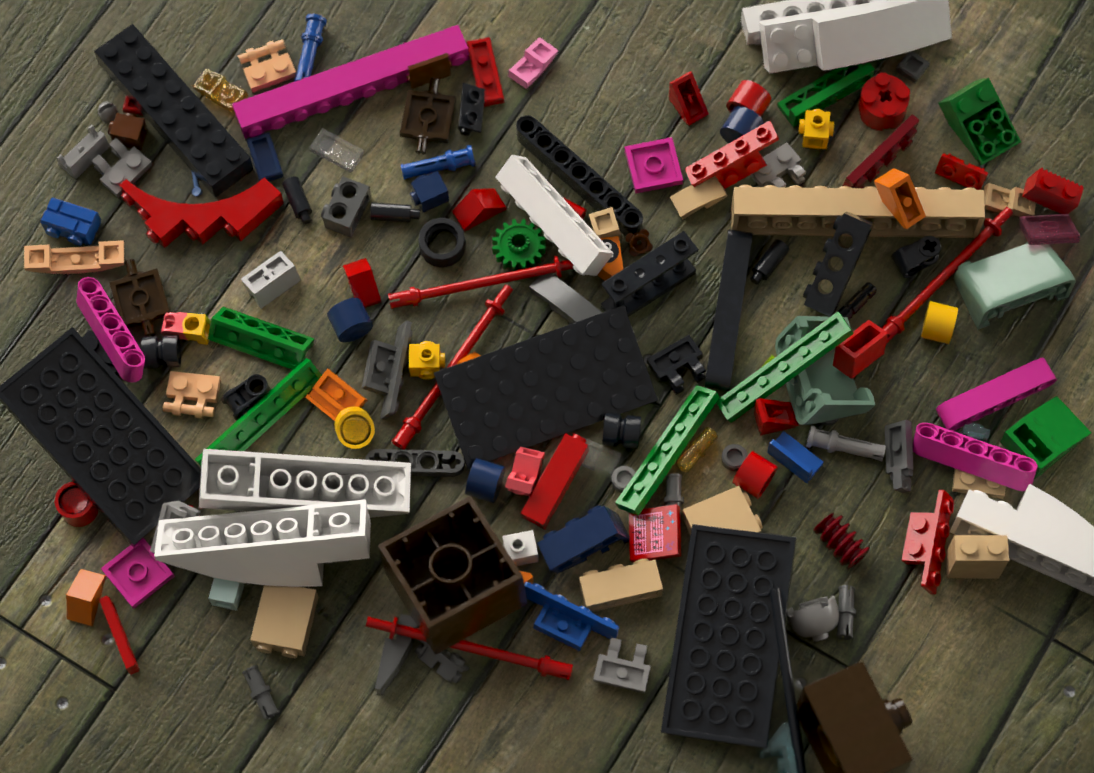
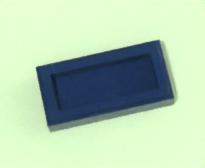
[246,133,284,182]

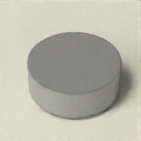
[612,466,636,493]

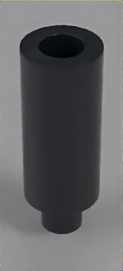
[282,176,312,224]
[370,202,420,223]
[750,239,790,285]

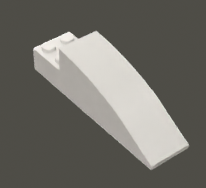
[759,0,952,73]
[199,449,411,518]
[950,484,1094,596]
[154,500,371,587]

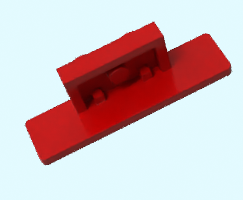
[685,121,779,189]
[902,490,954,595]

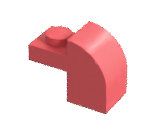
[505,446,545,496]

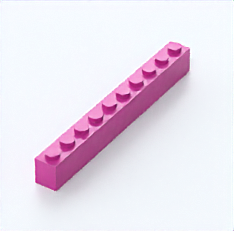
[232,25,469,139]

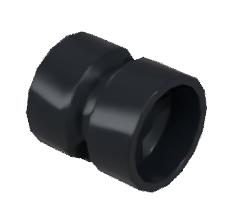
[141,335,182,369]
[602,413,641,449]

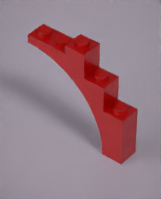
[119,177,284,248]

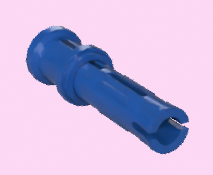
[294,14,327,82]
[400,145,476,180]

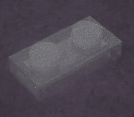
[310,128,364,173]

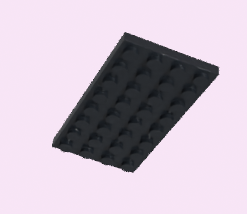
[433,305,658,469]
[0,327,201,547]
[661,524,797,749]

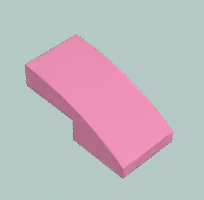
[508,38,558,89]

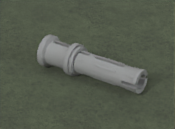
[806,425,886,461]

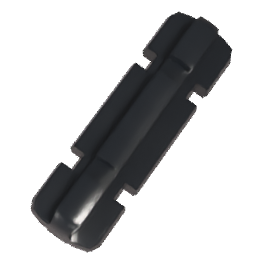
[837,282,877,320]

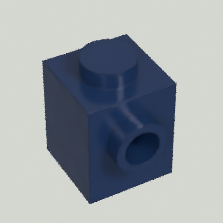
[409,171,449,213]

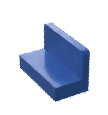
[767,431,824,483]

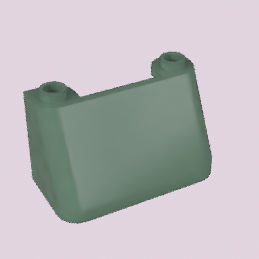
[953,237,1076,330]
[775,316,875,425]

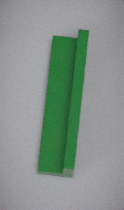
[777,62,875,128]
[208,306,315,370]

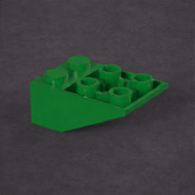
[938,78,1021,165]
[1000,396,1092,479]

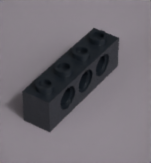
[803,212,874,317]

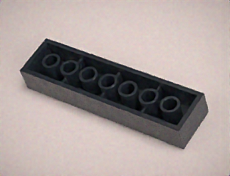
[94,23,254,198]

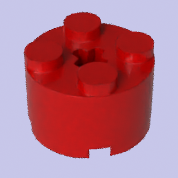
[858,72,910,131]

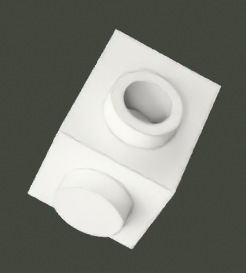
[502,530,539,566]

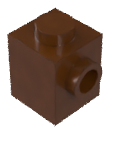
[108,113,148,151]

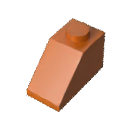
[874,168,926,229]

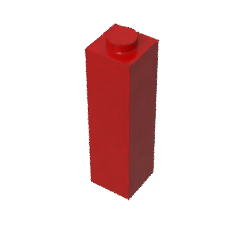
[521,433,589,530]

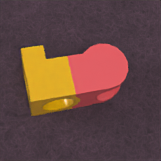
[161,312,211,345]

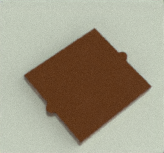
[407,53,452,89]

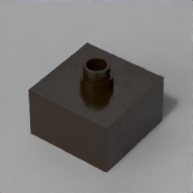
[378,496,527,655]
[797,661,913,773]

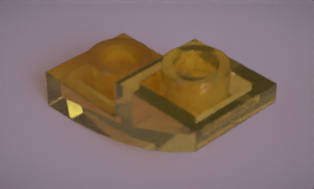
[193,68,248,114]

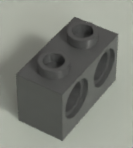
[321,176,371,238]

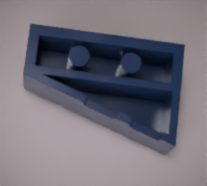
[537,505,629,574]

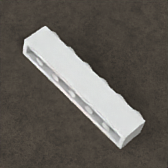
[495,155,614,276]

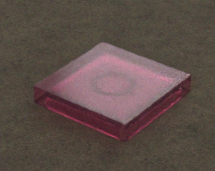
[1019,214,1080,245]

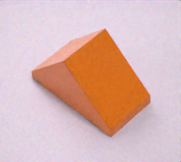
[66,569,107,626]

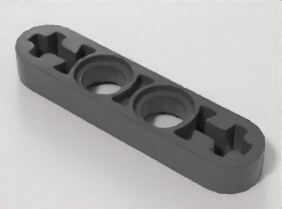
[365,449,465,477]

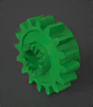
[492,219,546,271]

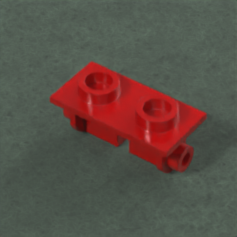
[935,153,988,190]

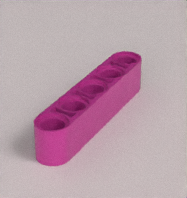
[76,277,145,383]
[936,358,1057,431]
[912,423,1037,491]

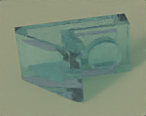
[759,722,797,773]

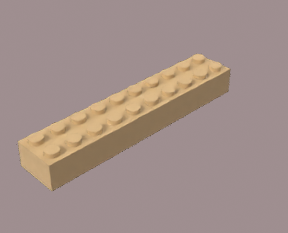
[731,185,985,238]

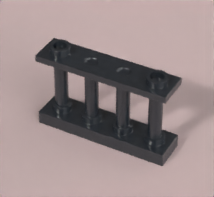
[601,231,699,317]

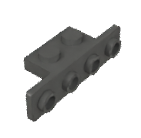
[361,321,413,420]

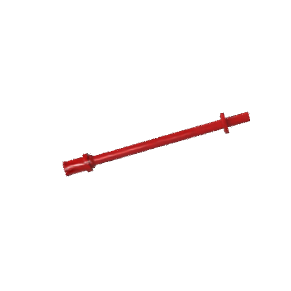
[882,207,1013,345]
[388,256,574,309]
[392,284,513,450]
[365,616,573,681]

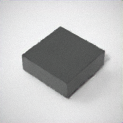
[896,51,930,83]

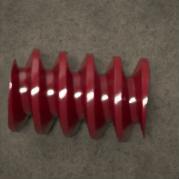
[813,513,870,570]

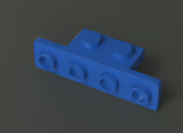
[524,582,619,651]

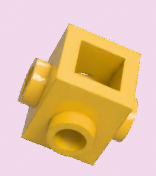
[799,109,834,149]
[409,341,445,379]

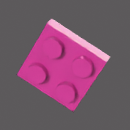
[625,137,683,194]
[101,538,175,609]

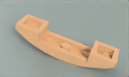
[24,240,124,274]

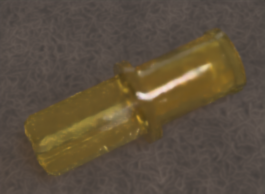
[676,427,718,472]

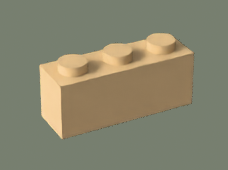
[579,559,663,612]

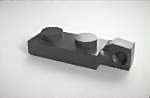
[885,420,913,493]

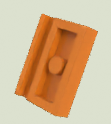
[305,368,367,421]

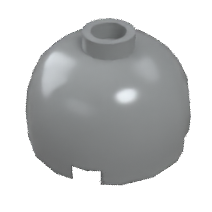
[786,596,839,641]

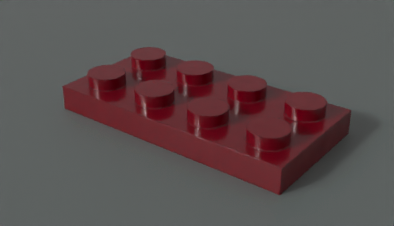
[843,114,920,189]

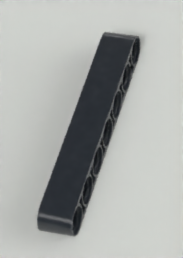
[516,115,643,236]
[704,229,753,391]

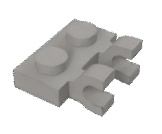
[92,138,152,198]
[750,142,806,188]
[593,638,651,693]

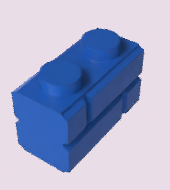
[41,198,101,246]

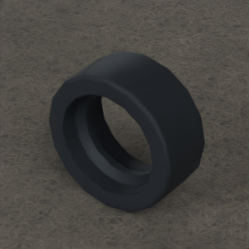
[418,218,466,268]

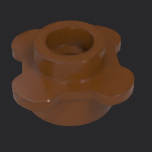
[625,229,653,256]

